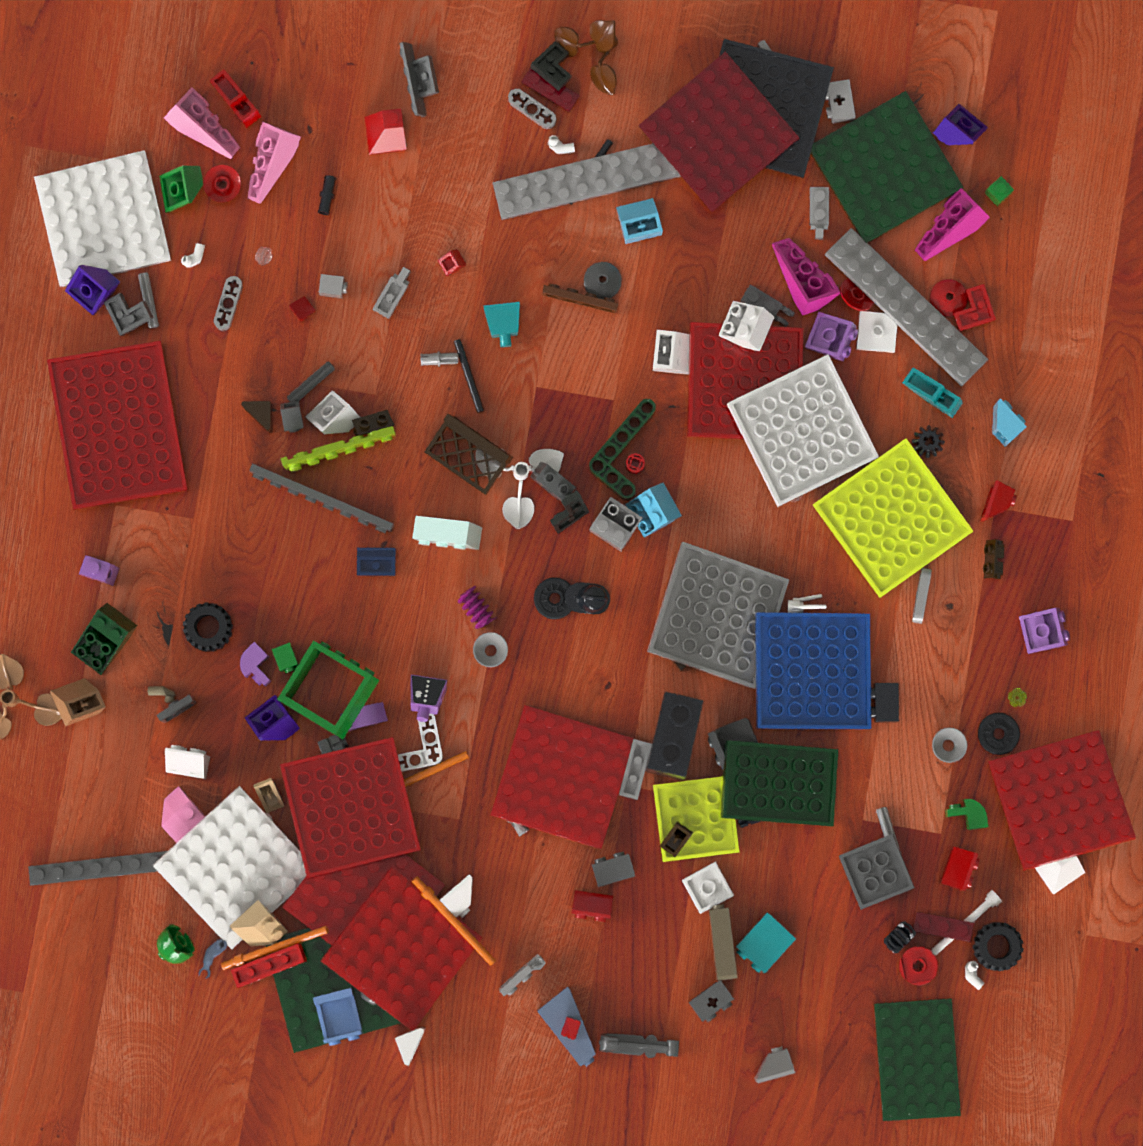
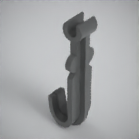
[599,1033,679,1058]

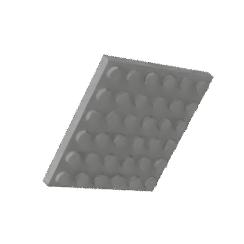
[647,542,789,689]

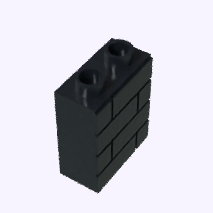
[646,692,704,781]

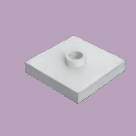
[856,311,897,353]
[682,862,734,914]

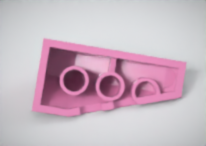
[248,122,301,204]

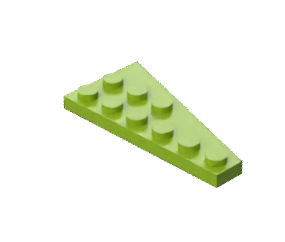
[280,426,396,472]

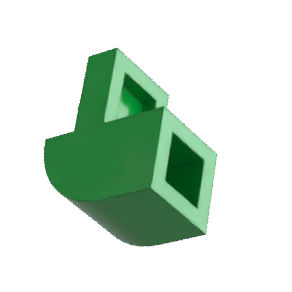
[945,799,988,830]

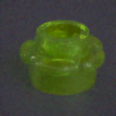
[1008,688,1027,707]

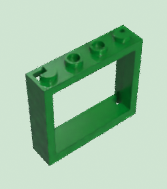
[277,640,379,739]

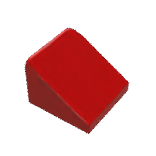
[437,249,466,276]
[289,296,316,322]

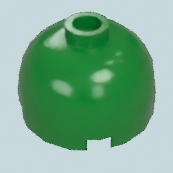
[157,924,195,964]

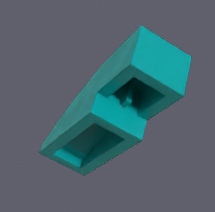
[902,367,963,418]

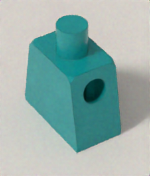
[483,302,520,348]

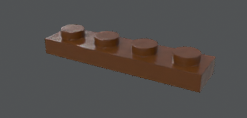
[542,284,618,314]

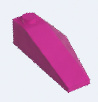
[915,188,990,261]
[772,238,840,316]

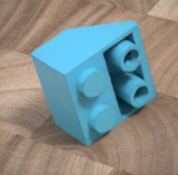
[616,198,663,244]
[992,398,1027,447]
[625,483,682,537]

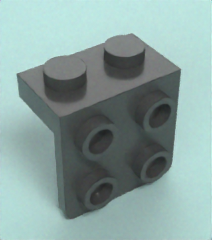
[708,718,758,770]

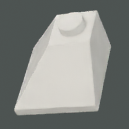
[306,390,360,434]
[1035,856,1085,894]
[440,874,473,918]

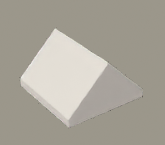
[395,1027,426,1066]

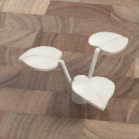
[476,449,564,529]

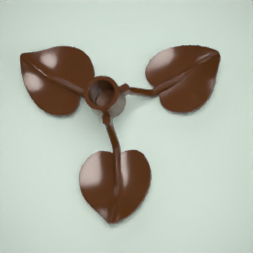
[554,20,618,95]

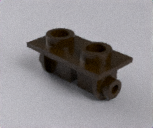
[352,410,394,436]
[983,539,1005,579]

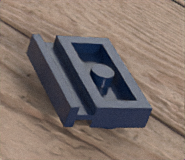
[357,548,396,576]

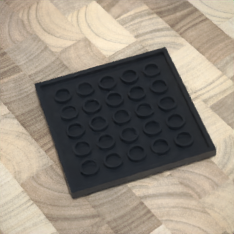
[719,39,834,178]

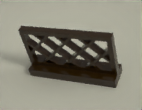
[425,414,513,495]

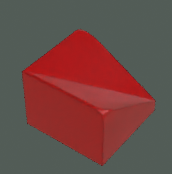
[561,1016,581,1040]

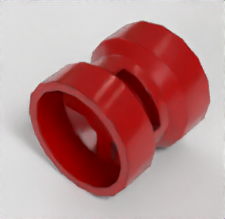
[626,453,645,475]

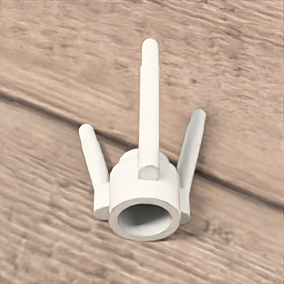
[788,594,827,613]

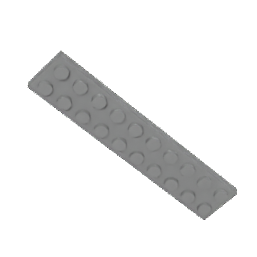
[493,144,681,220]
[825,228,988,387]

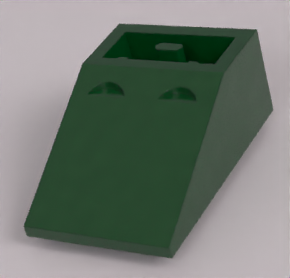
[71,603,138,675]

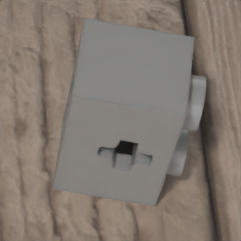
[826,79,855,124]

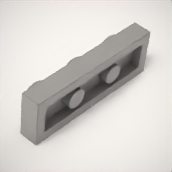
[619,739,652,800]

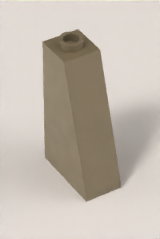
[709,904,737,980]

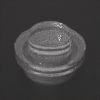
[255,247,272,266]

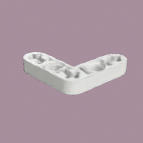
[398,714,443,772]

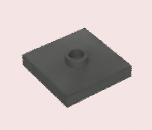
[156,695,197,723]

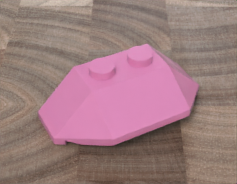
[162,786,206,843]

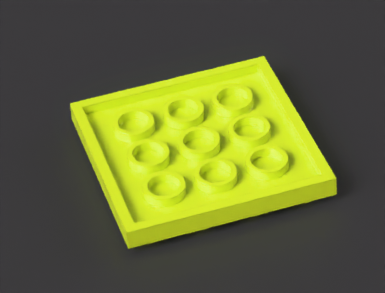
[653,776,739,862]

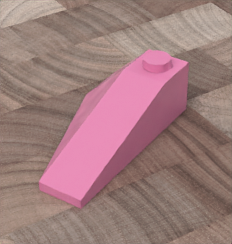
[164,87,240,159]

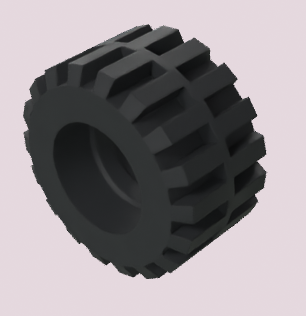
[183,602,233,652]
[973,922,1024,971]

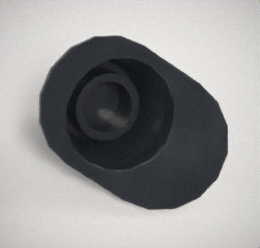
[565,582,610,615]

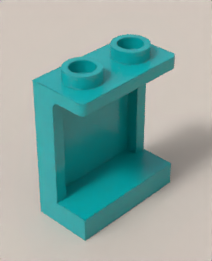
[735,912,796,973]

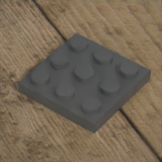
[839,834,915,909]

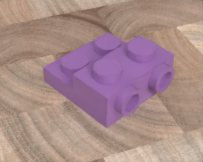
[805,312,858,361]
[1019,608,1070,654]

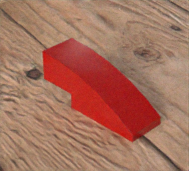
[209,69,261,128]

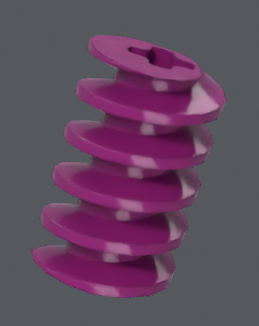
[457,586,497,629]

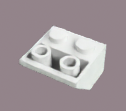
[719,301,774,351]

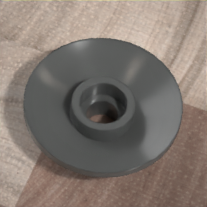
[584,262,622,300]

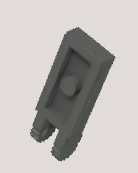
[740,284,795,327]

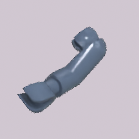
[198,939,227,979]

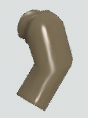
[147,686,176,703]

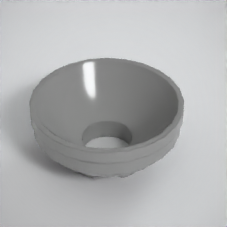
[473,632,508,667]
[932,728,967,763]

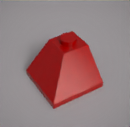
[365,108,407,155]
[980,480,1017,522]

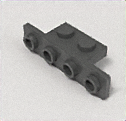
[400,42,439,117]

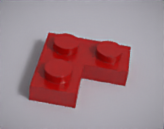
[953,284,996,332]

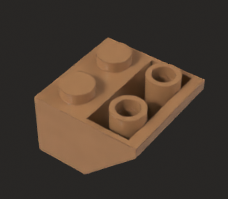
[50,678,106,727]

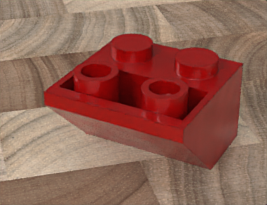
[940,847,980,891]
[572,890,613,922]

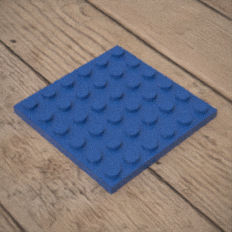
[755,612,871,729]

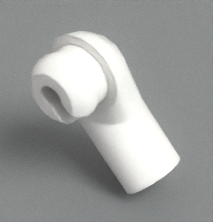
[548,135,575,154]
[181,243,205,268]
[965,961,984,990]

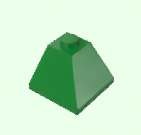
[159,165,203,213]

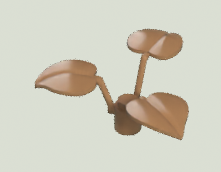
[0,654,62,739]

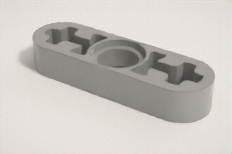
[508,89,556,129]
[214,276,243,331]
[912,568,932,624]

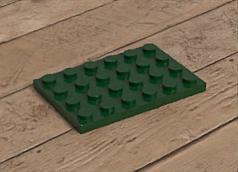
[721,740,838,827]
[874,998,961,1121]

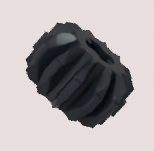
[912,425,945,458]
[884,921,916,953]

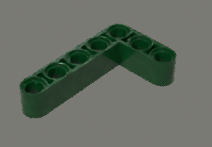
[589,399,656,501]

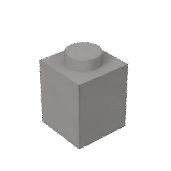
[319,274,348,299]

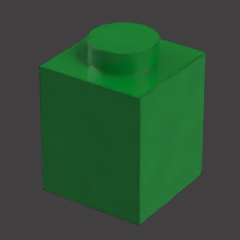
[985,176,1014,207]
[272,642,299,674]

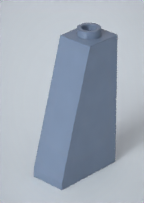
[537,987,596,1067]

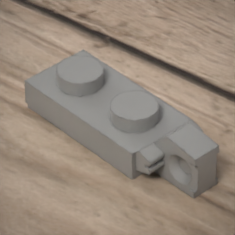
[809,187,829,240]
[372,267,411,319]
[498,954,546,996]

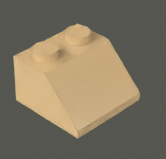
[229,900,288,947]

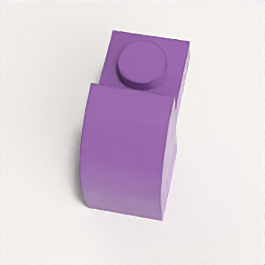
[240,642,271,686]
[340,702,388,732]

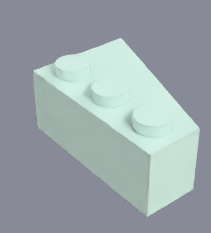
[412,516,482,550]

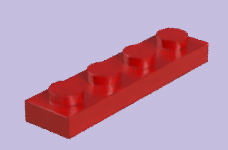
[231,943,307,988]

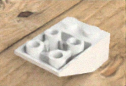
[652,330,689,375]
[165,745,210,779]

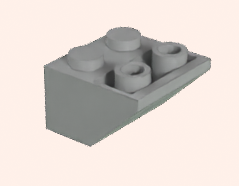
[589,497,643,552]

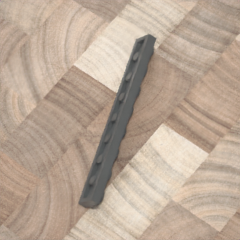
[249,464,394,534]
[28,851,167,886]

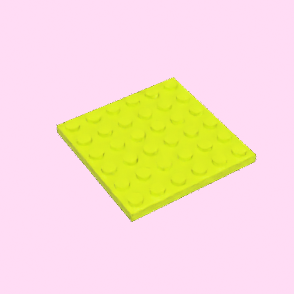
[813,439,973,598]

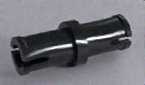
[318,175,337,215]

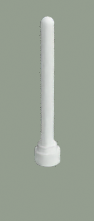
[931,890,1002,955]

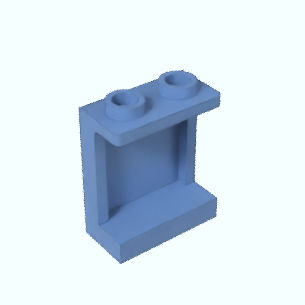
[313,988,363,1046]

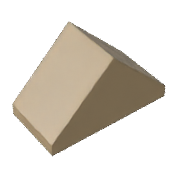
[253,778,284,813]

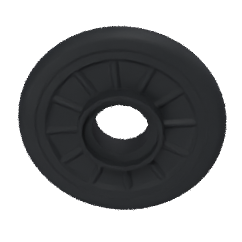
[534,577,572,619]
[978,713,1020,755]

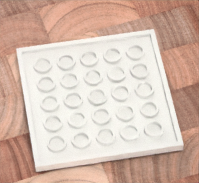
[34,150,172,287]
[727,355,879,507]
[153,786,306,949]

